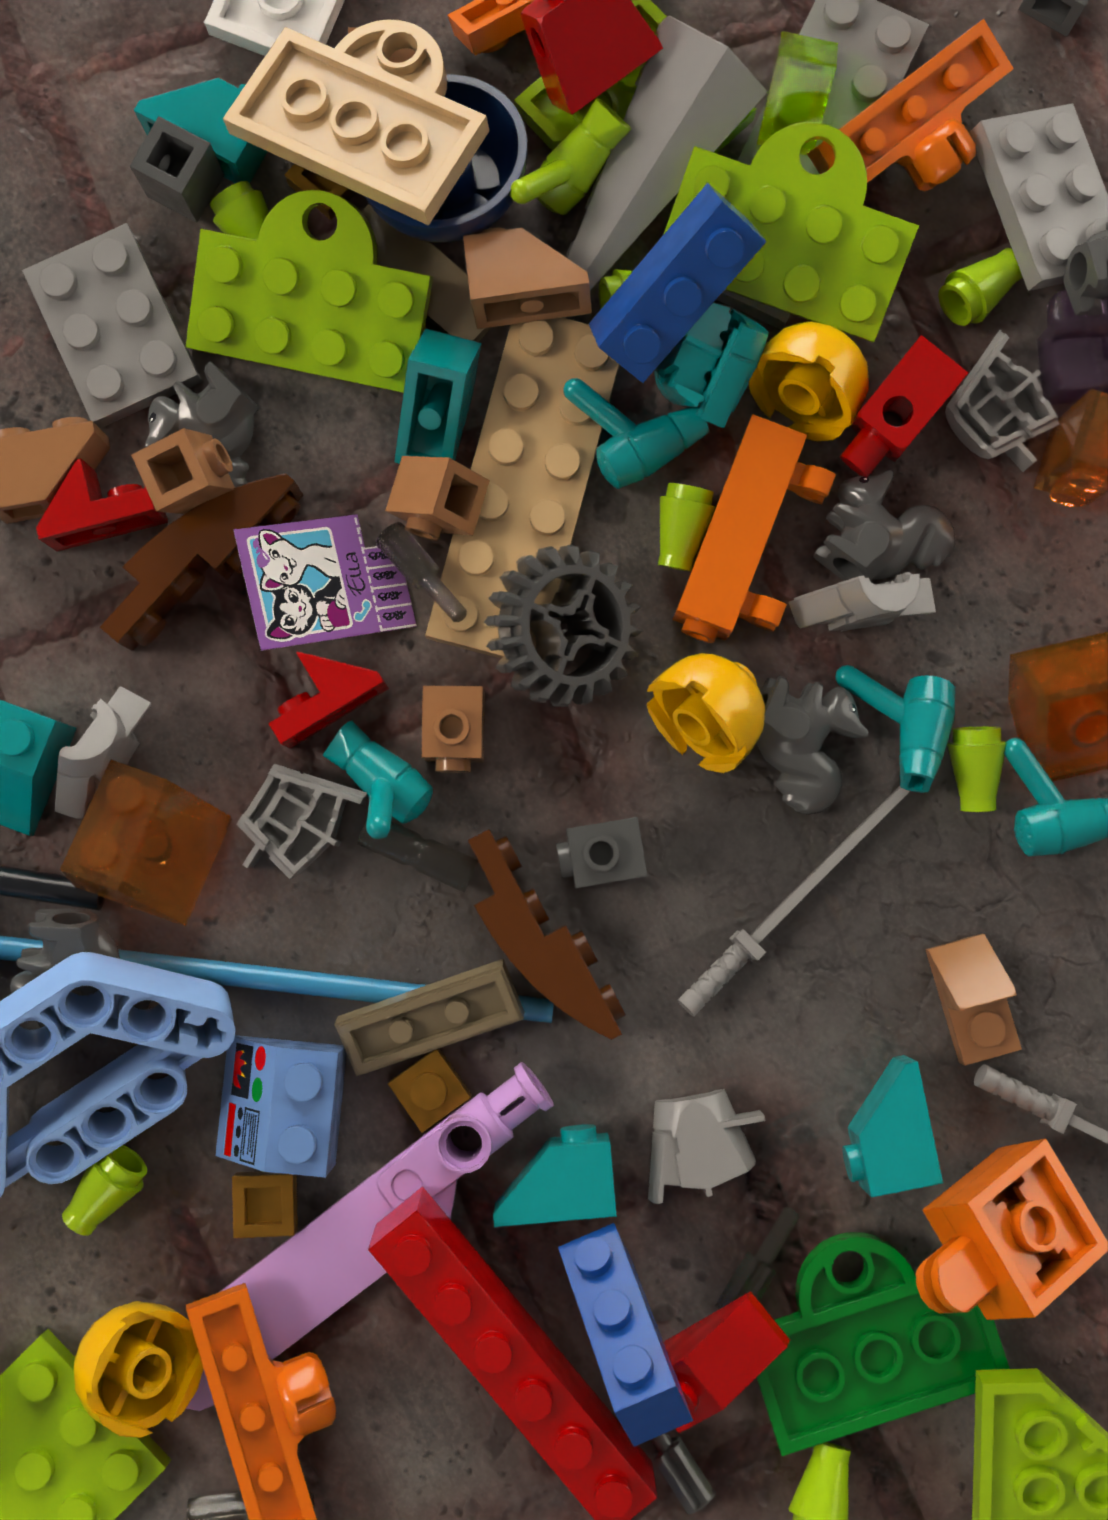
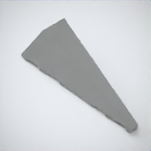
[562,15,768,318]

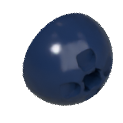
[364,74,528,243]

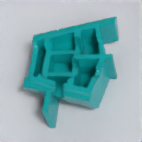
[654,303,731,407]
[695,309,769,428]

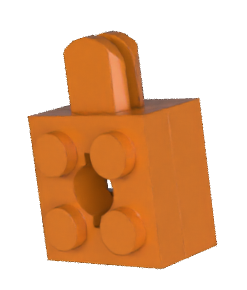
[915,1138,1108,1320]

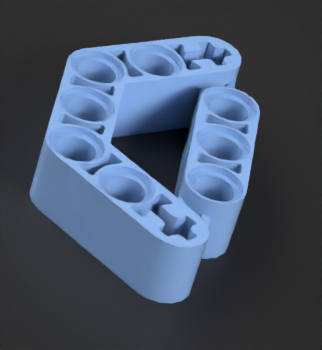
[0,952,236,1197]

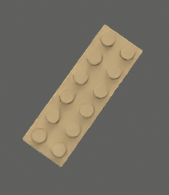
[425,318,620,659]

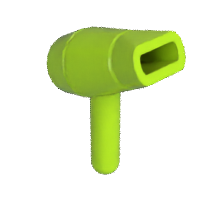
[510,98,631,215]

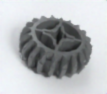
[484,545,643,707]

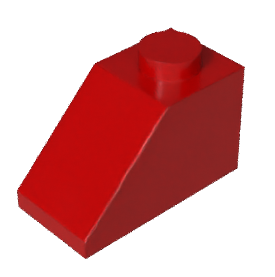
[664,1291,790,1433]

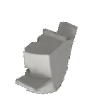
[945,330,1059,472]
[789,572,936,632]
[55,686,151,819]
[236,764,367,879]
[648,1089,765,1204]

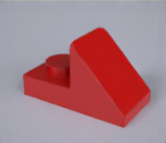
[36,458,168,552]
[268,652,389,749]

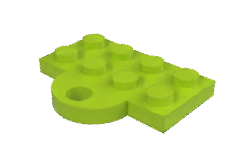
[664,122,919,343]
[185,190,434,393]

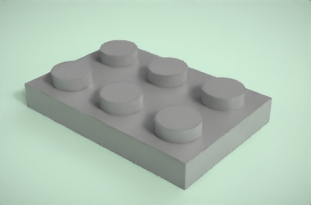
[969,103,1108,291]
[22,223,202,429]

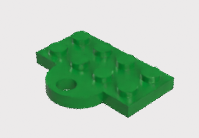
[756,1232,1010,1456]

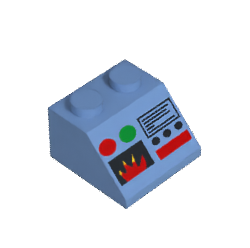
[215,1035,347,1178]

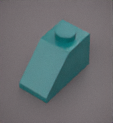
[134,78,268,183]
[394,329,482,464]
[0,700,77,836]
[842,1055,943,1198]
[493,1124,617,1227]

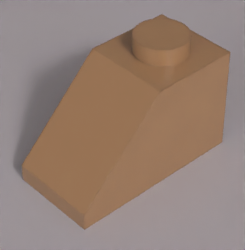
[463,227,592,329]

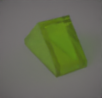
[756,31,838,156]

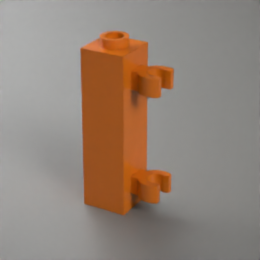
[672,414,836,643]

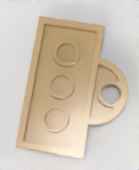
[223,20,490,226]

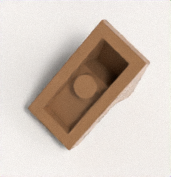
[925,933,1022,1066]

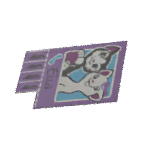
[233,515,417,651]

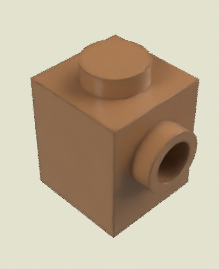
[131,428,235,514]
[385,456,490,540]
[422,686,485,773]

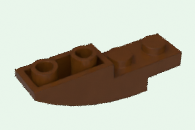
[100,473,303,651]
[468,829,626,1040]

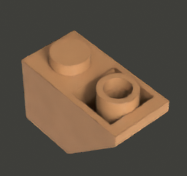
[0,417,110,524]

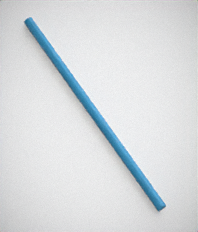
[0,936,554,1023]

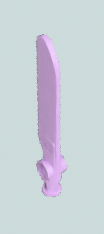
[172,1062,554,1411]

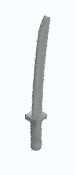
[677,786,910,1017]
[974,1064,1108,1144]

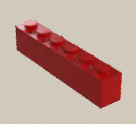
[368,1186,657,1520]

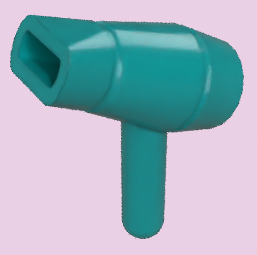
[563,378,710,489]
[835,665,955,793]
[323,720,434,839]
[1004,738,1108,857]

